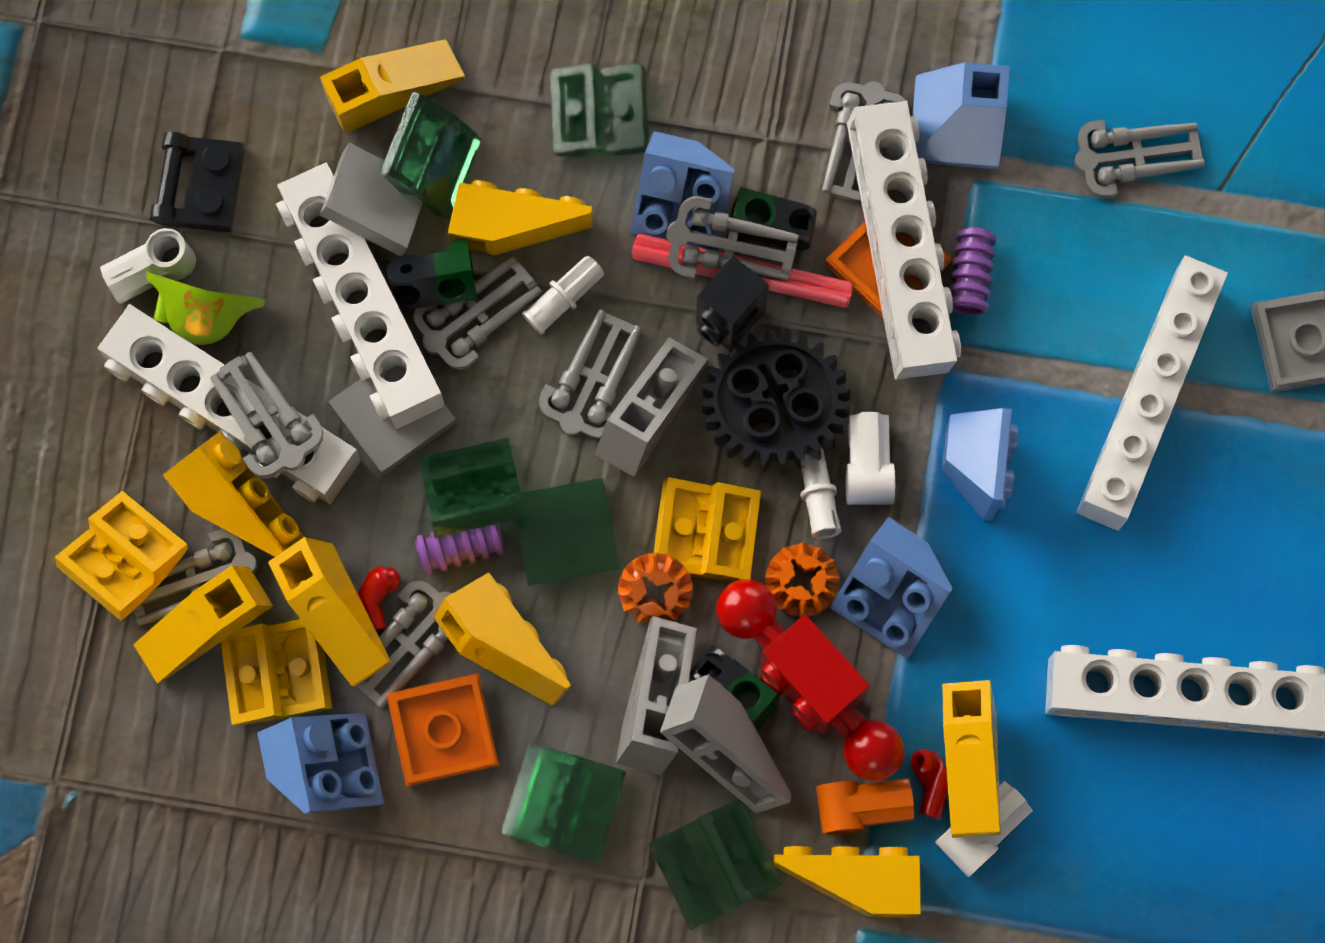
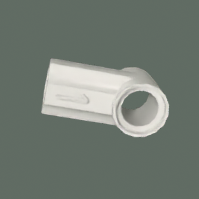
[100,228,196,304]
[846,412,895,505]
[935,781,1033,877]

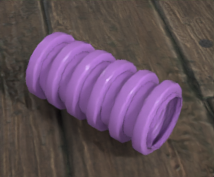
[950,227,997,316]
[415,515,505,576]

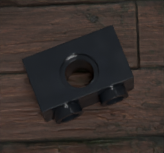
[696,256,769,351]

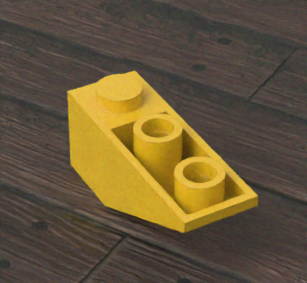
[320,39,466,134]
[448,180,594,255]
[163,431,304,557]
[268,537,391,687]
[133,565,273,684]
[433,572,571,706]
[942,680,1001,838]
[773,846,921,918]

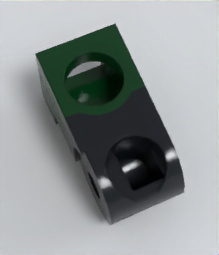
[726,187,817,251]
[387,239,478,309]
[689,646,780,731]

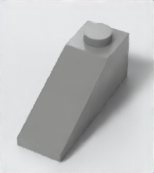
[595,337,708,477]
[616,616,697,775]
[660,675,792,813]

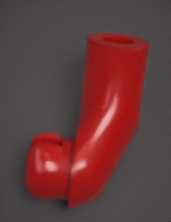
[357,566,400,634]
[910,749,949,821]

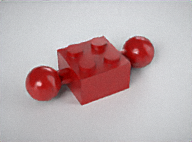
[716,579,905,781]

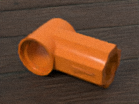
[816,779,914,835]

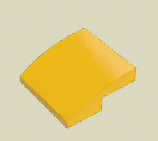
[653,477,761,581]
[55,491,188,621]
[221,619,333,726]

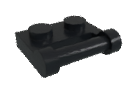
[149,132,245,233]

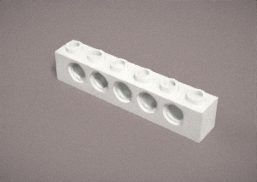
[847,101,961,380]
[276,162,445,430]
[1076,255,1228,531]
[97,304,361,505]
[1045,645,1325,739]

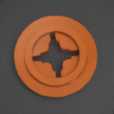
[765,542,840,617]
[618,553,693,624]

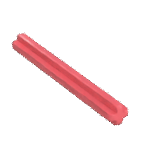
[632,234,853,308]

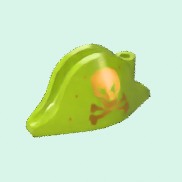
[146,272,266,345]

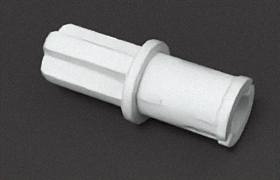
[522,256,604,335]
[800,447,842,539]

